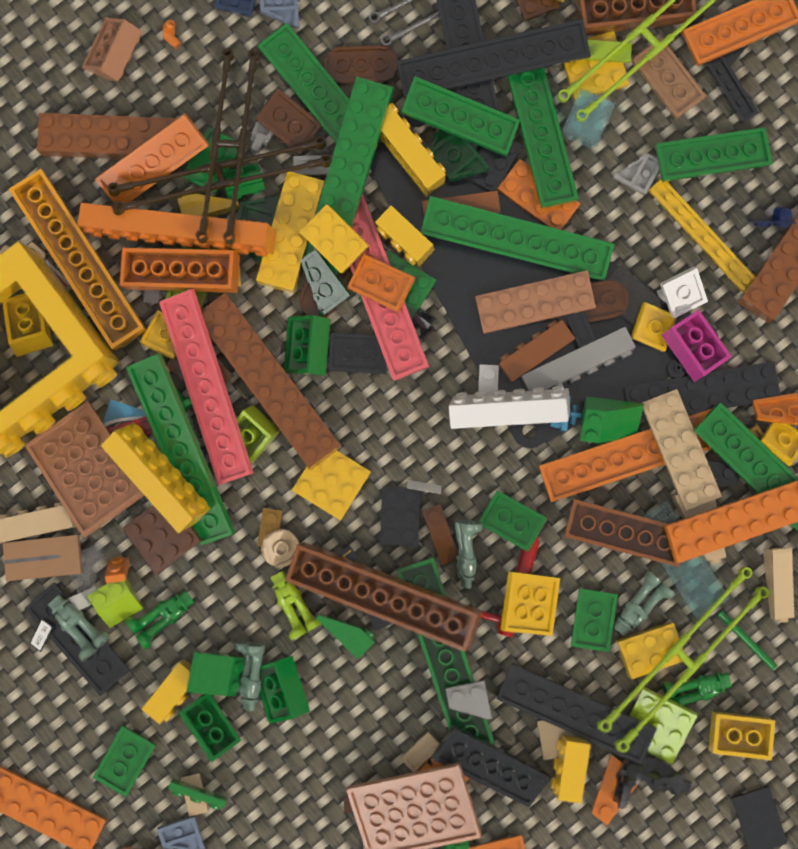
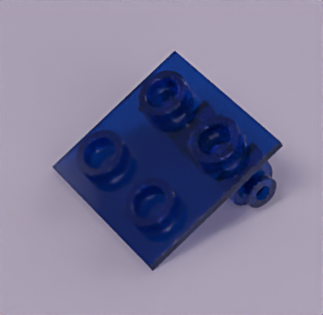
[749,206,796,228]

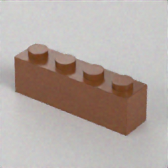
[422,191,501,218]
[498,320,575,383]

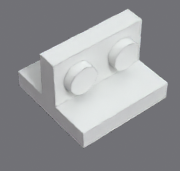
[657,267,708,318]

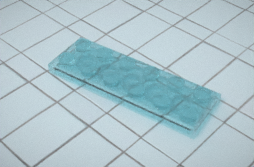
[641,500,730,619]

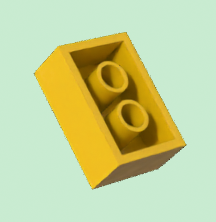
[300,204,370,273]
[375,206,435,267]
[615,622,683,679]
[141,659,191,724]
[708,711,775,760]
[550,734,590,804]

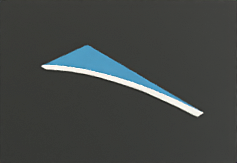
[103,400,146,426]

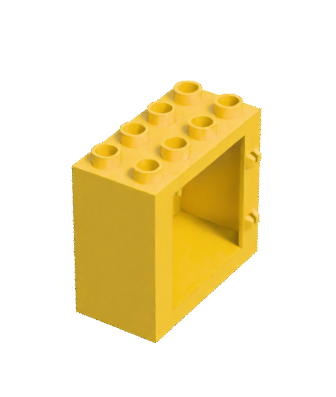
[0,241,121,458]

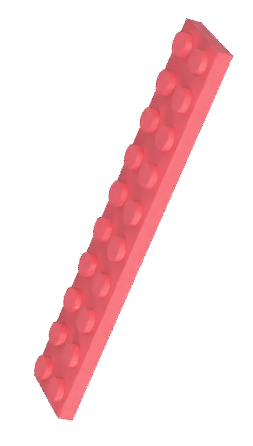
[350,194,430,381]
[159,289,254,485]

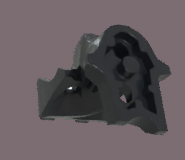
[612,757,692,809]

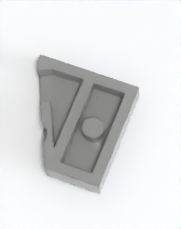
[446,680,492,719]

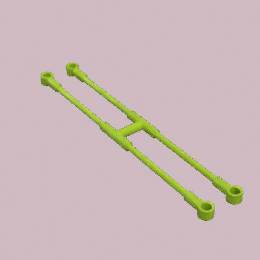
[558,0,716,122]
[597,567,769,752]

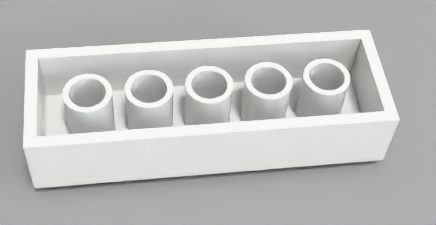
[449,386,570,428]

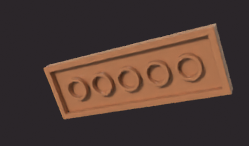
[475,270,596,334]

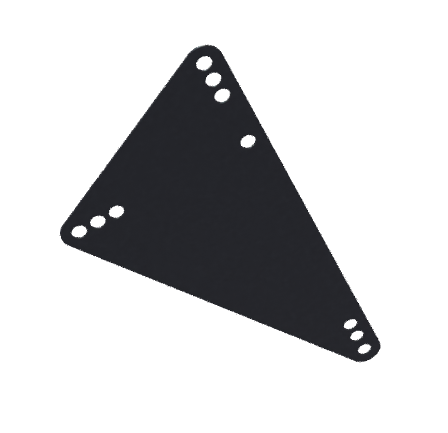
[370,141,719,448]

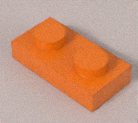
[105,556,130,584]

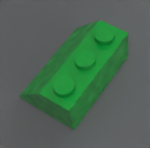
[284,315,330,376]
[259,656,310,724]
[178,694,242,763]

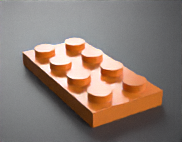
[497,159,581,230]

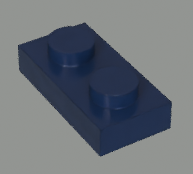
[214,0,256,18]

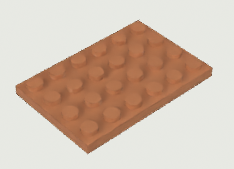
[24,401,144,538]
[346,763,482,849]

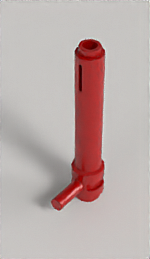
[481,536,540,638]

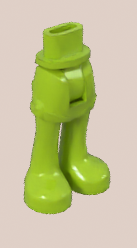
[271,570,322,641]

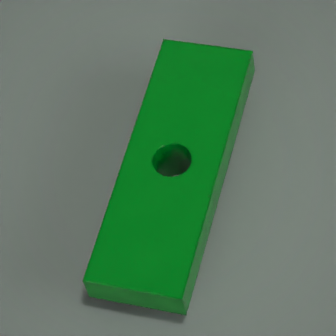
[168,778,228,810]

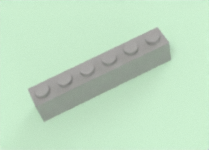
[521,327,635,391]

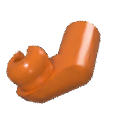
[163,20,181,49]

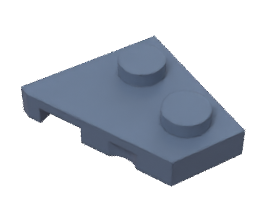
[260,0,299,29]
[157,815,206,849]

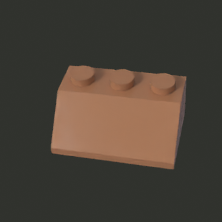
[82,17,142,82]

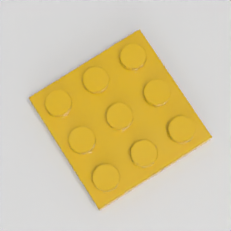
[564,31,629,101]
[292,451,371,521]
[501,572,560,636]

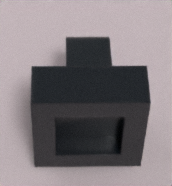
[412,308,436,334]

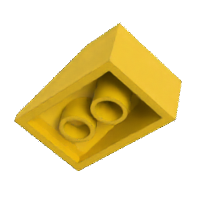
[2,293,54,357]

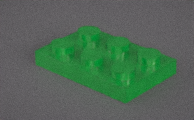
[182,127,238,195]
[478,490,547,552]
[570,588,618,652]
[93,725,157,797]

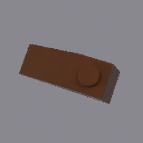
[422,504,458,565]

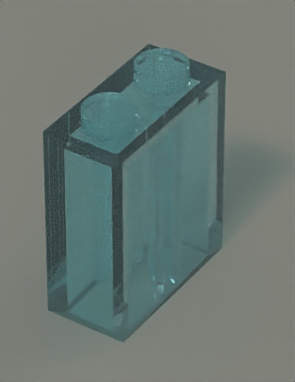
[562,89,616,149]

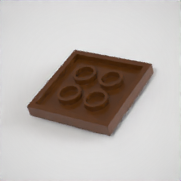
[123,505,202,575]

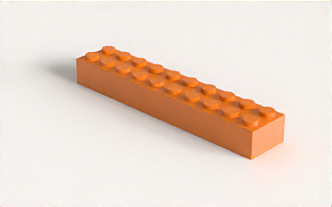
[77,203,276,257]

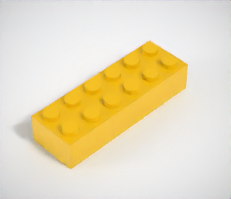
[380,103,446,197]
[256,172,325,294]
[101,423,211,534]

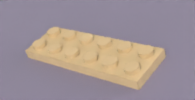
[642,389,722,511]

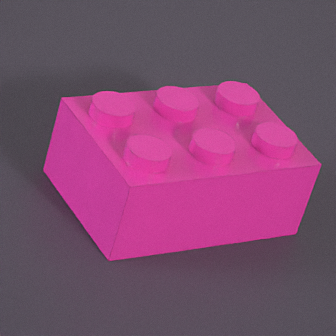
[661,310,732,382]

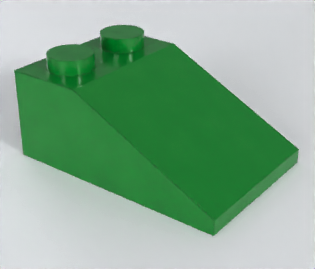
[579,396,644,443]
[316,613,375,659]
[186,652,244,696]

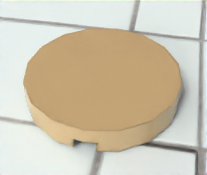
[261,528,299,568]

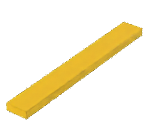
[648,179,754,293]

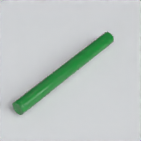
[717,610,778,670]

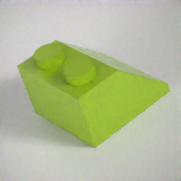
[87,578,144,628]

